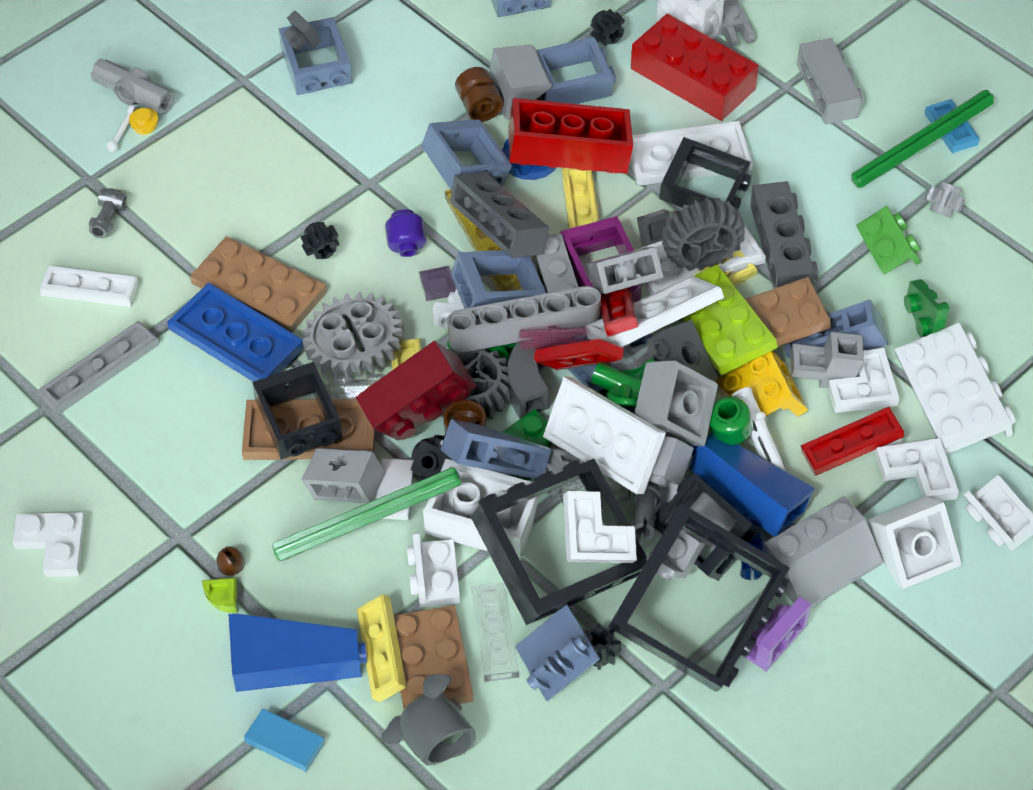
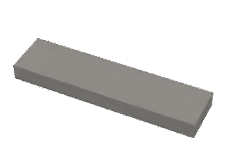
[37,321,159,415]

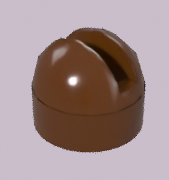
[216,546,245,576]

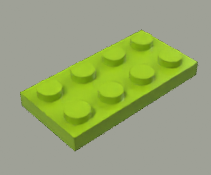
[679,265,778,376]

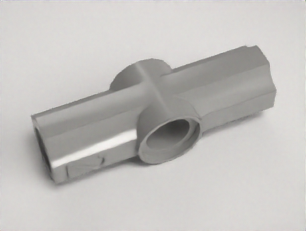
[91,58,175,114]

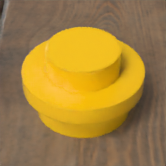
[129,108,159,135]

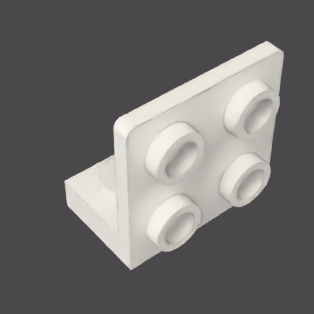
[656,0,724,40]

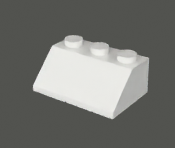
[423,459,539,560]

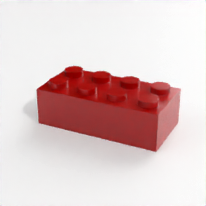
[631,14,759,122]
[508,98,633,174]

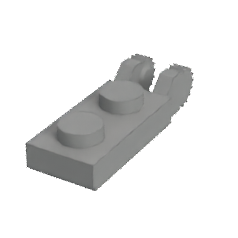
[721,0,754,47]

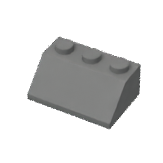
[763,496,883,608]

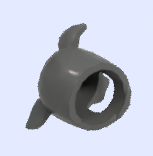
[381,674,476,766]

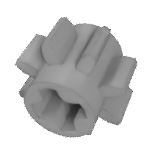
[926,181,965,218]

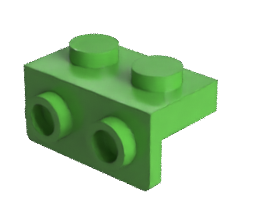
[856,205,922,274]

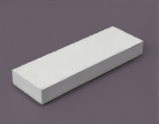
[40,265,139,307]

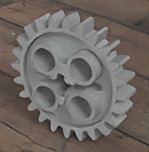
[302,292,405,379]

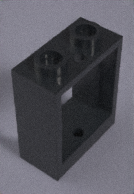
[659,137,752,211]
[252,362,343,460]
[654,473,762,581]

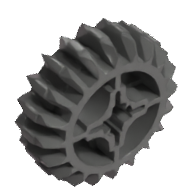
[662,197,745,271]
[442,348,511,419]

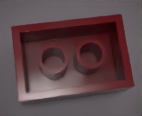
[355,340,476,441]

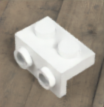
[963,475,1033,552]

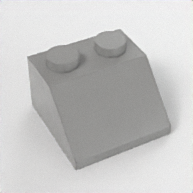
[634,361,718,447]

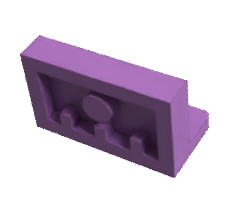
[746,597,811,672]

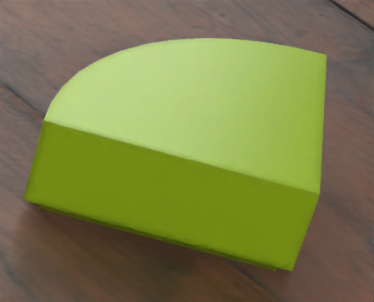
[202,578,237,613]

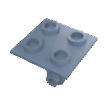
[515,604,600,701]

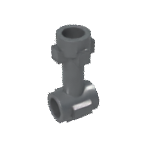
[89,188,127,238]

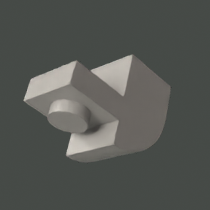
[790,332,864,388]

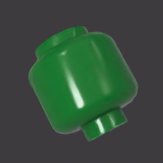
[710,396,753,445]

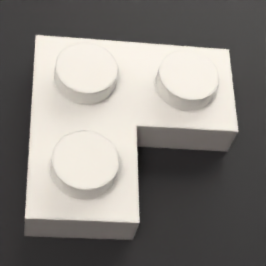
[828,348,899,413]
[875,438,959,501]
[563,491,637,563]
[13,512,85,577]

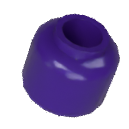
[385,209,427,257]

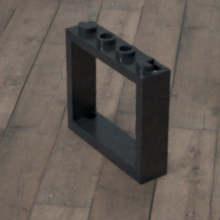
[470,458,647,626]
[608,503,790,692]

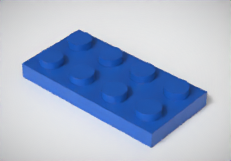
[167,283,304,382]

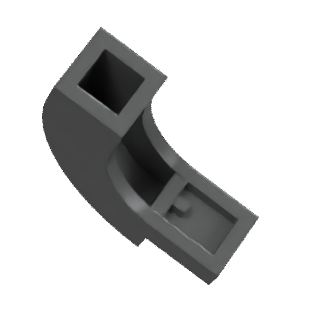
[508,330,583,419]

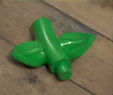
[591,357,655,407]

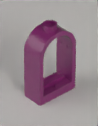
[560,216,643,315]

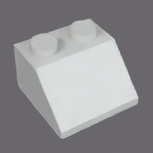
[867,497,962,589]

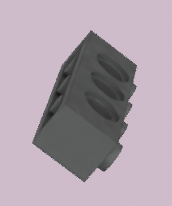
[450,172,549,258]
[750,181,818,289]

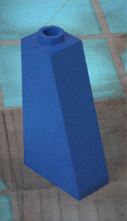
[689,433,815,537]
[228,614,367,692]

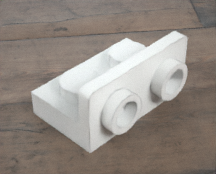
[407,533,460,608]

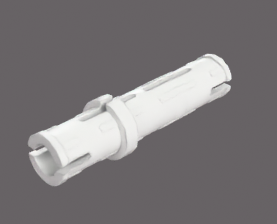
[732,387,789,473]

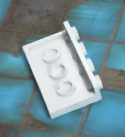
[894,322,1016,454]

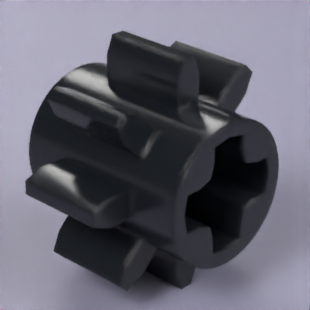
[590,9,625,46]
[300,222,340,259]
[583,624,621,670]

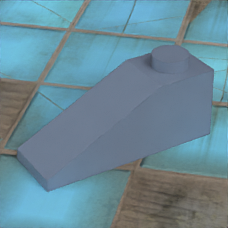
[784,299,888,358]
[440,419,552,479]

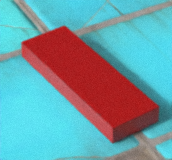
[601,287,638,337]
[534,339,624,370]
[800,407,904,476]

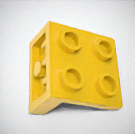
[716,350,808,417]

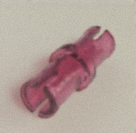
[519,325,586,350]

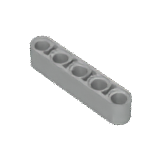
[447,286,601,352]

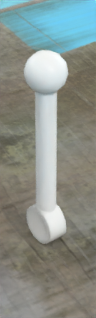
[107,105,138,152]

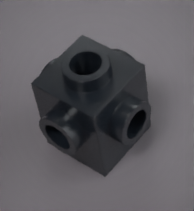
[410,434,452,480]

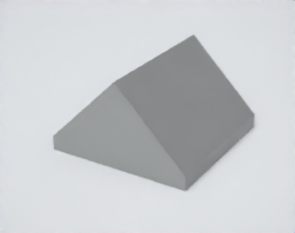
[489,44,553,120]

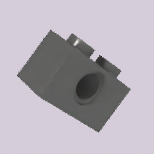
[647,320,718,381]

